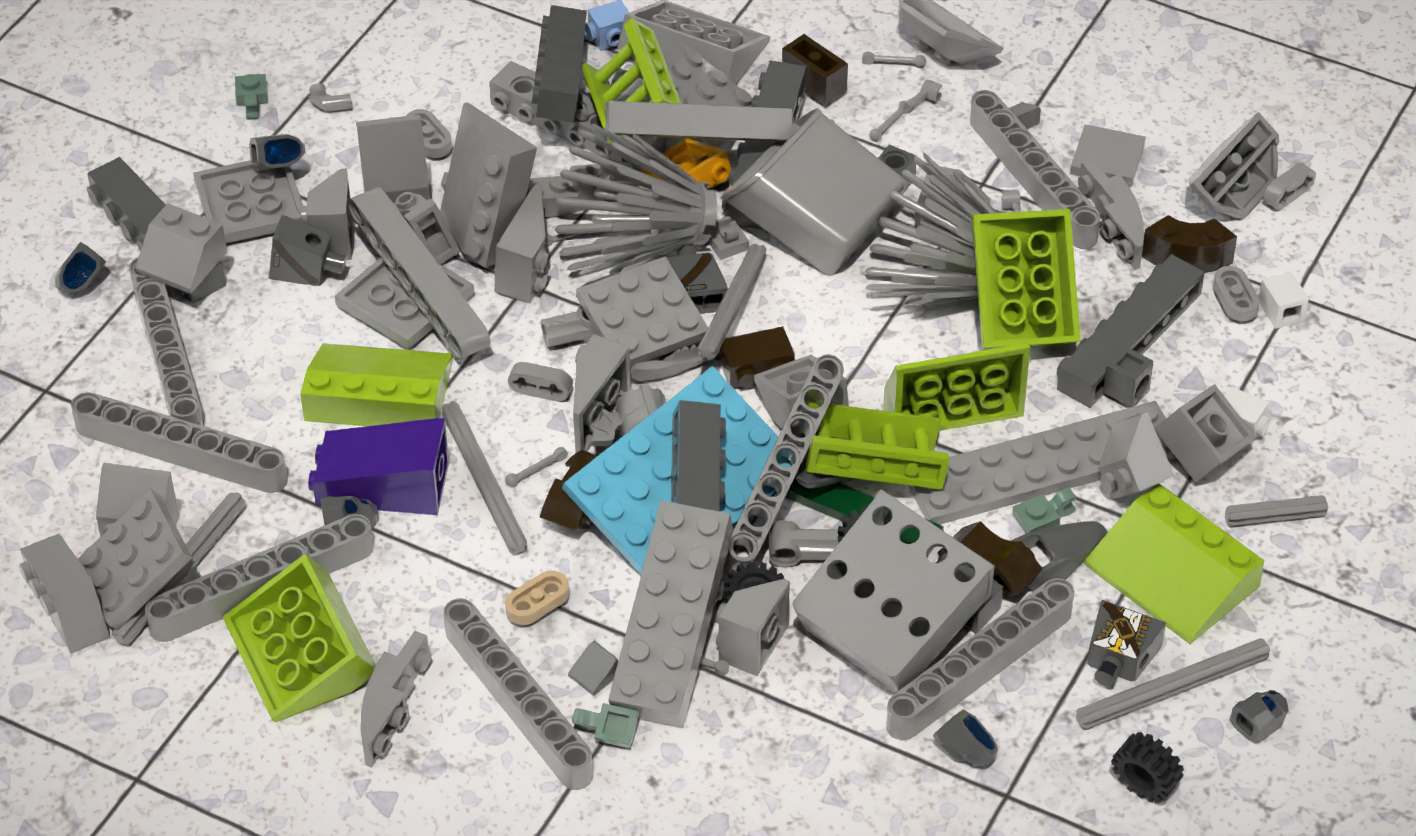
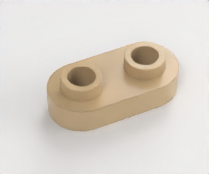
[505,571,569,625]

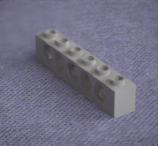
[489,61,665,172]

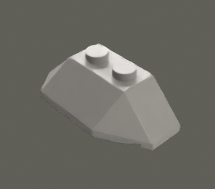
[899,0,1004,65]
[1188,112,1279,219]

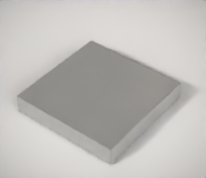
[1070,124,1146,186]

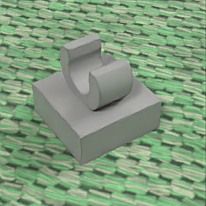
[706,216,749,260]

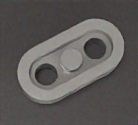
[406,109,452,158]
[1213,266,1260,321]

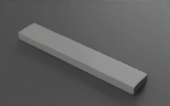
[605,101,792,142]

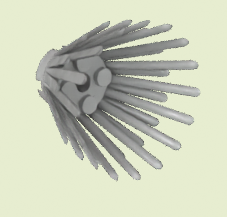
[555,124,717,275]
[865,152,997,306]

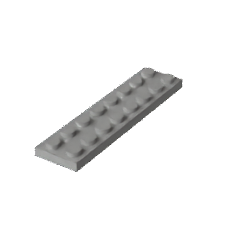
[908,401,1177,525]

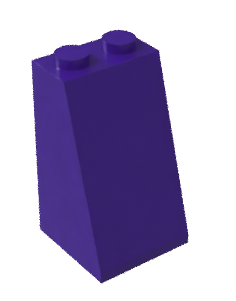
[308,418,449,516]

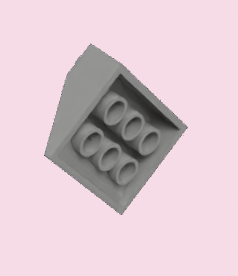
[617,0,771,83]
[440,102,537,268]

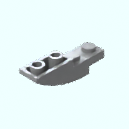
[1078,158,1144,270]
[526,162,639,218]
[360,631,431,768]

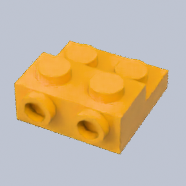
[640,138,731,189]

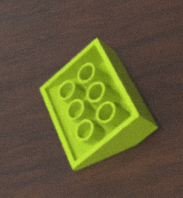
[972,209,1081,348]
[300,343,453,426]
[883,343,1030,431]
[1084,483,1265,644]
[222,554,376,722]

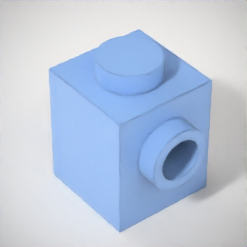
[585,0,630,51]

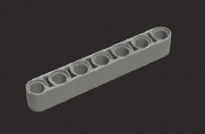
[970,90,1100,249]
[348,187,491,360]
[129,258,203,426]
[725,354,844,571]
[71,392,288,493]
[145,514,374,642]
[886,578,1075,740]
[443,598,593,790]

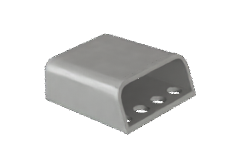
[720,108,906,275]
[793,489,994,693]

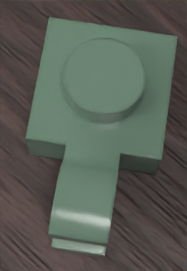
[235,74,268,119]
[1013,488,1077,534]
[572,703,639,749]

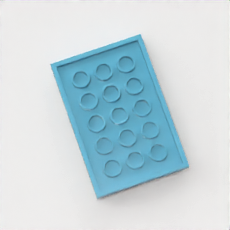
[562,366,792,574]

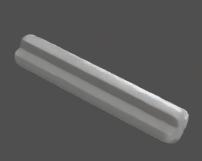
[1225,495,1328,526]

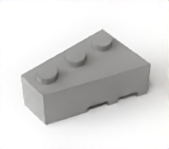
[19,533,110,654]

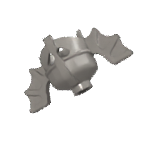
[589,383,666,446]

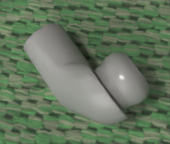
[308,84,352,112]

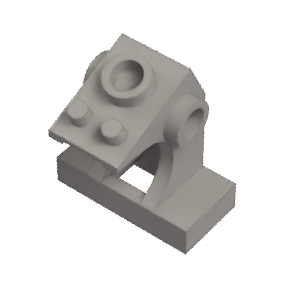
[394,192,460,264]

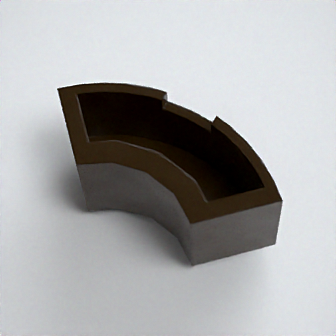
[1142,215,1237,273]
[539,450,599,531]
[937,521,1043,596]

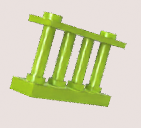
[581,17,682,156]
[800,401,950,489]

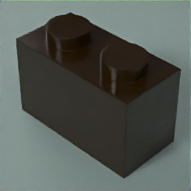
[782,34,848,106]
[719,326,795,389]

